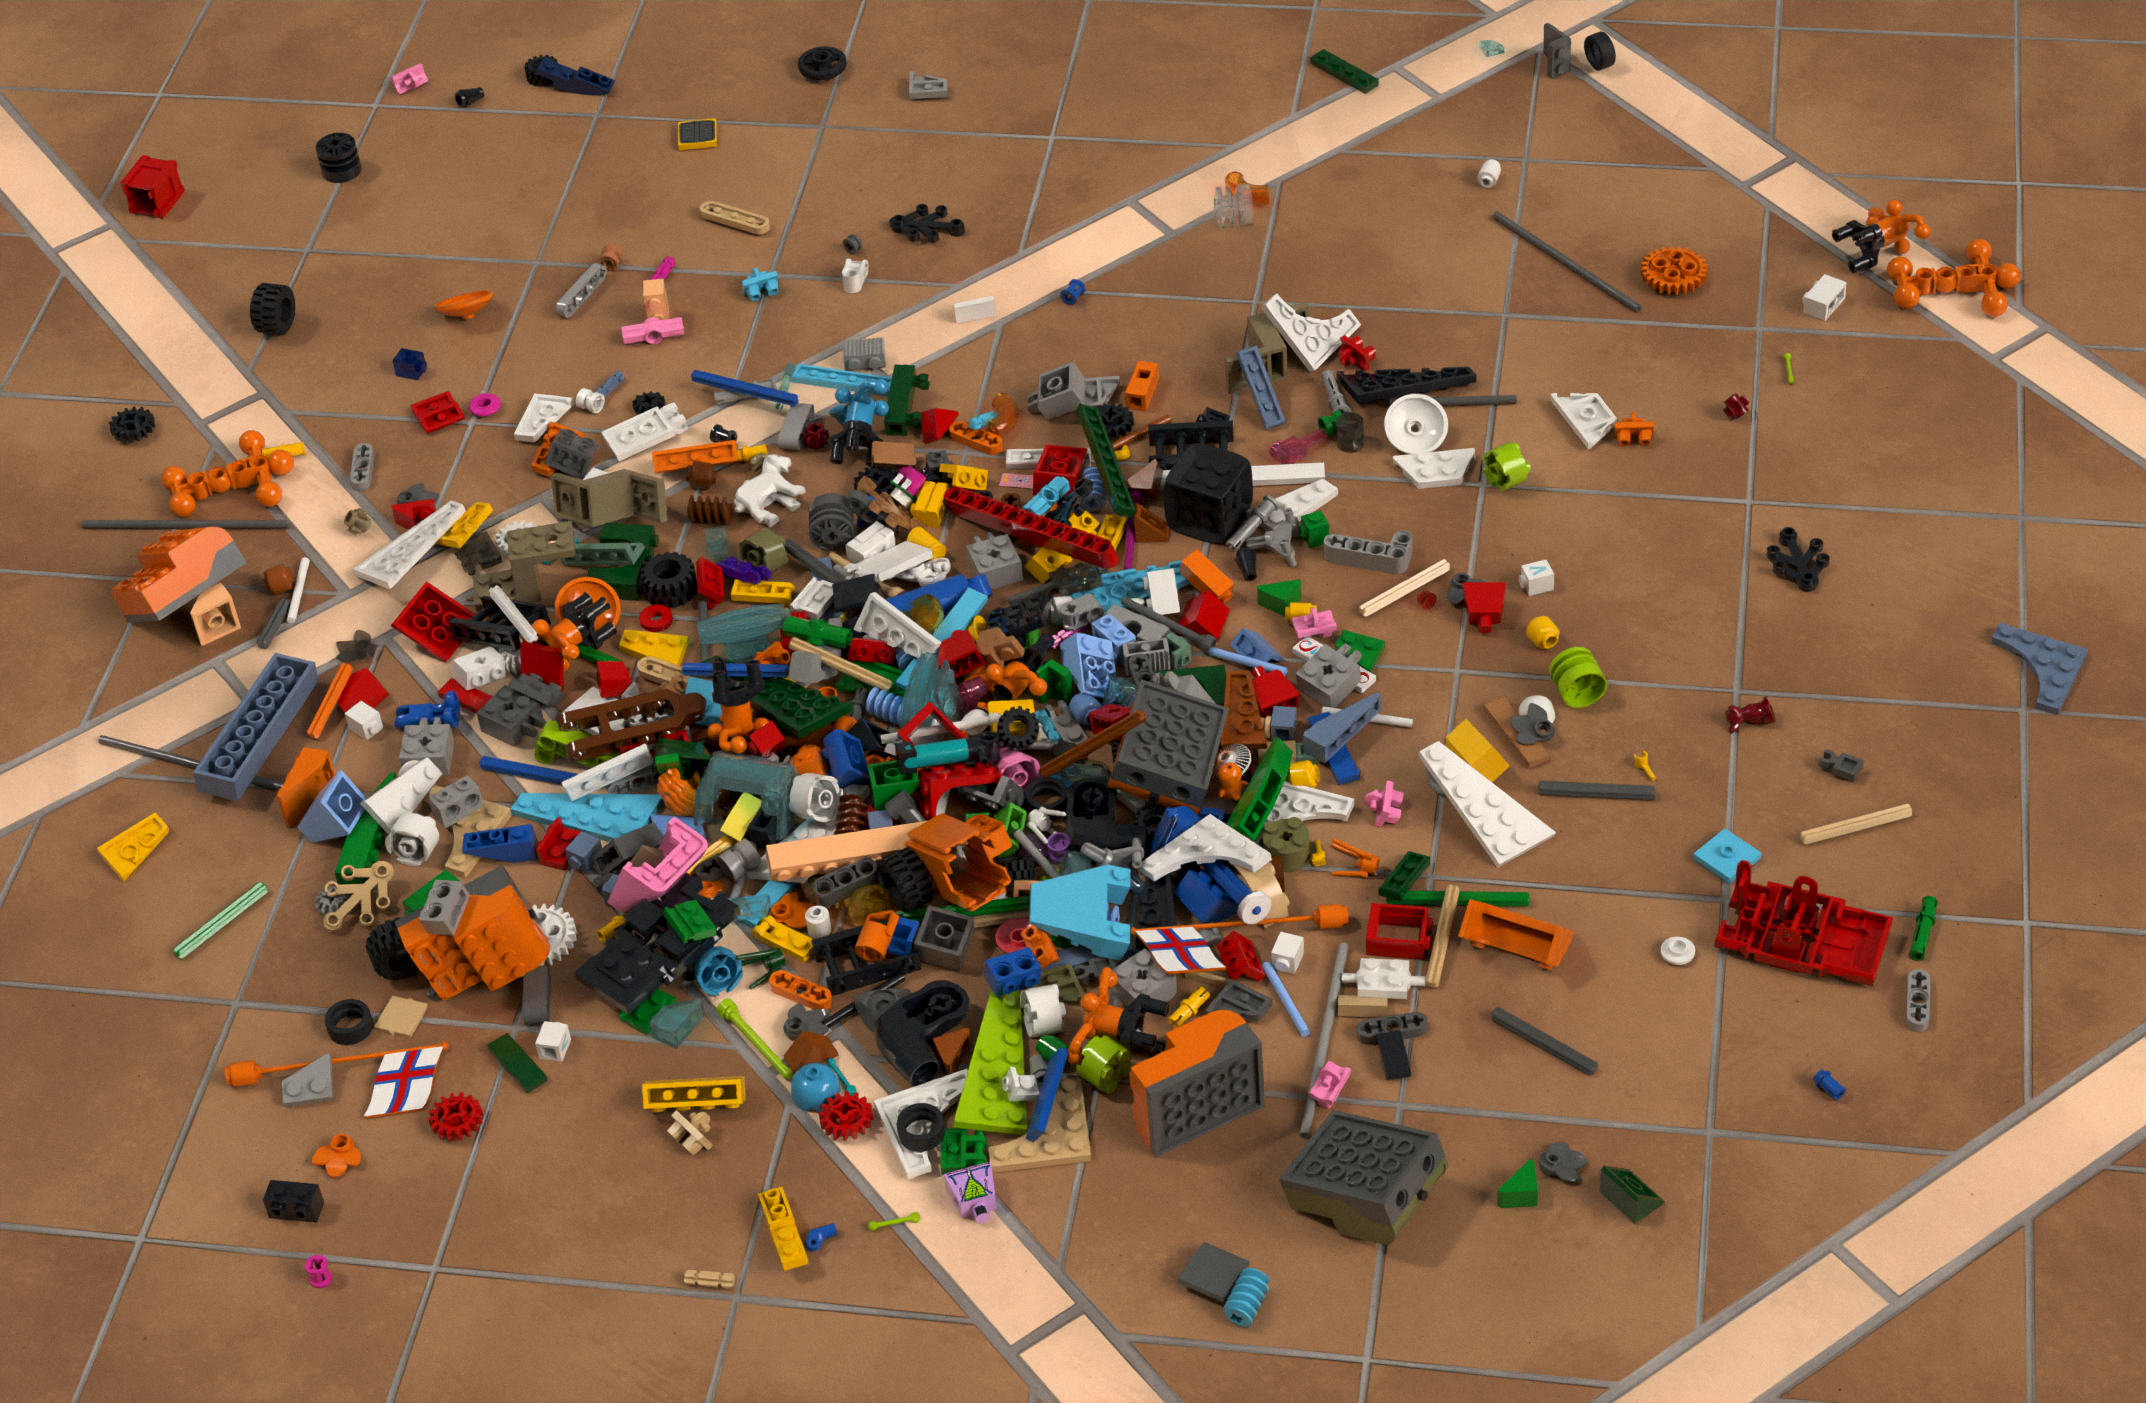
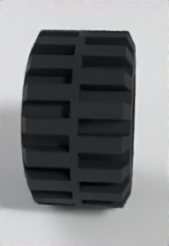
[250,283,296,335]
[640,552,698,608]
[880,847,933,913]
[365,917,419,980]

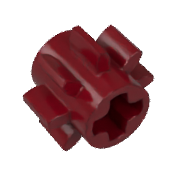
[1723,393,1750,419]
[802,423,829,449]

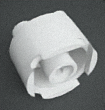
[789,773,843,822]
[385,812,439,866]
[1020,984,1066,1038]

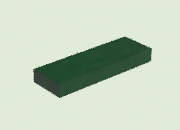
[1378,851,1430,901]
[487,1033,548,1093]

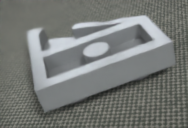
[909,71,948,99]
[1084,376,1120,408]
[282,1054,334,1107]

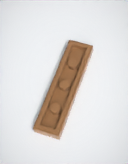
[1484,697,1550,768]

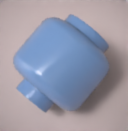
[1068,693,1102,726]

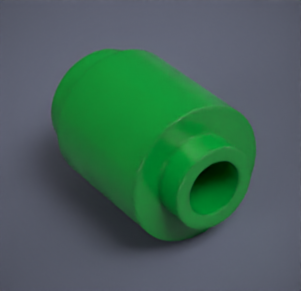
[1036,1034,1070,1066]

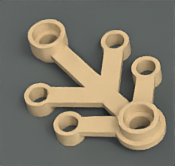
[323,861,394,933]

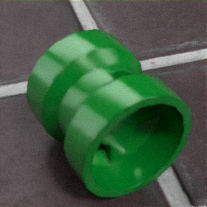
[1318,410,1346,437]

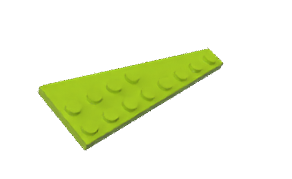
[953,990,1027,1135]

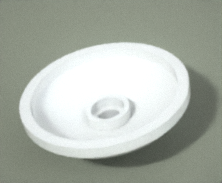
[1384,394,1448,454]

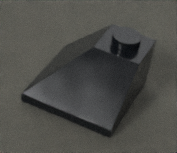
[847,718,896,759]

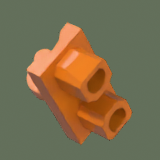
[1614,412,1654,446]
[753,641,791,665]
[1021,925,1060,970]

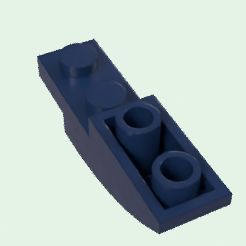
[536,58,615,95]

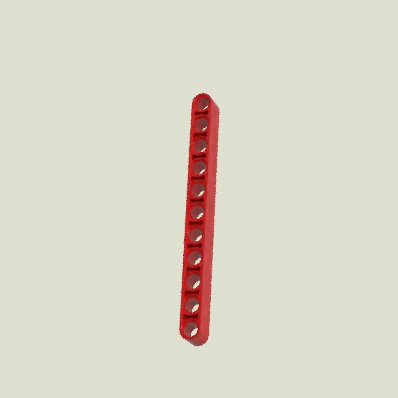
[944,487,1119,569]

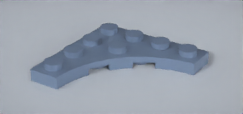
[1991,623,2088,715]

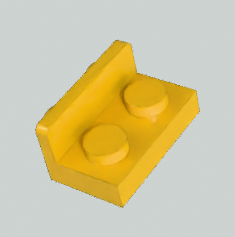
[939,463,988,491]

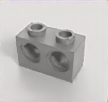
[428,775,484,828]
[419,880,470,935]

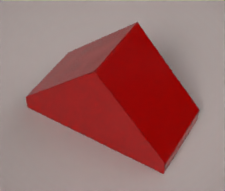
[921,408,959,444]

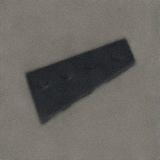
[1133,873,1177,956]

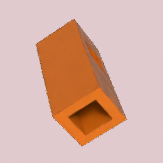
[1125,361,1159,411]
[1179,549,1234,603]

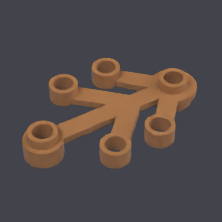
[857,476,926,533]

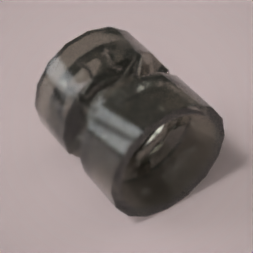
[1336,412,1364,453]

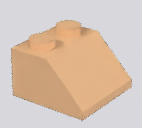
[190,583,241,646]

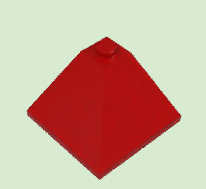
[391,581,476,663]

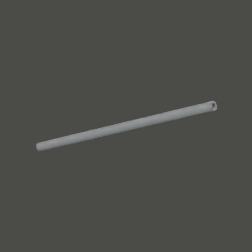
[1299,942,1348,1139]

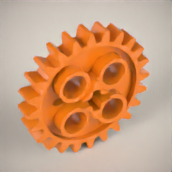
[1641,246,1708,295]

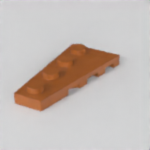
[1221,670,1268,749]

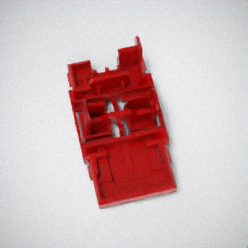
[1714,860,1893,986]

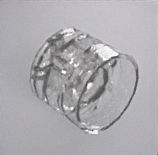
[1213,184,1254,229]

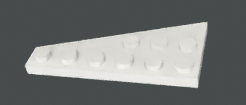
[1418,741,1556,868]

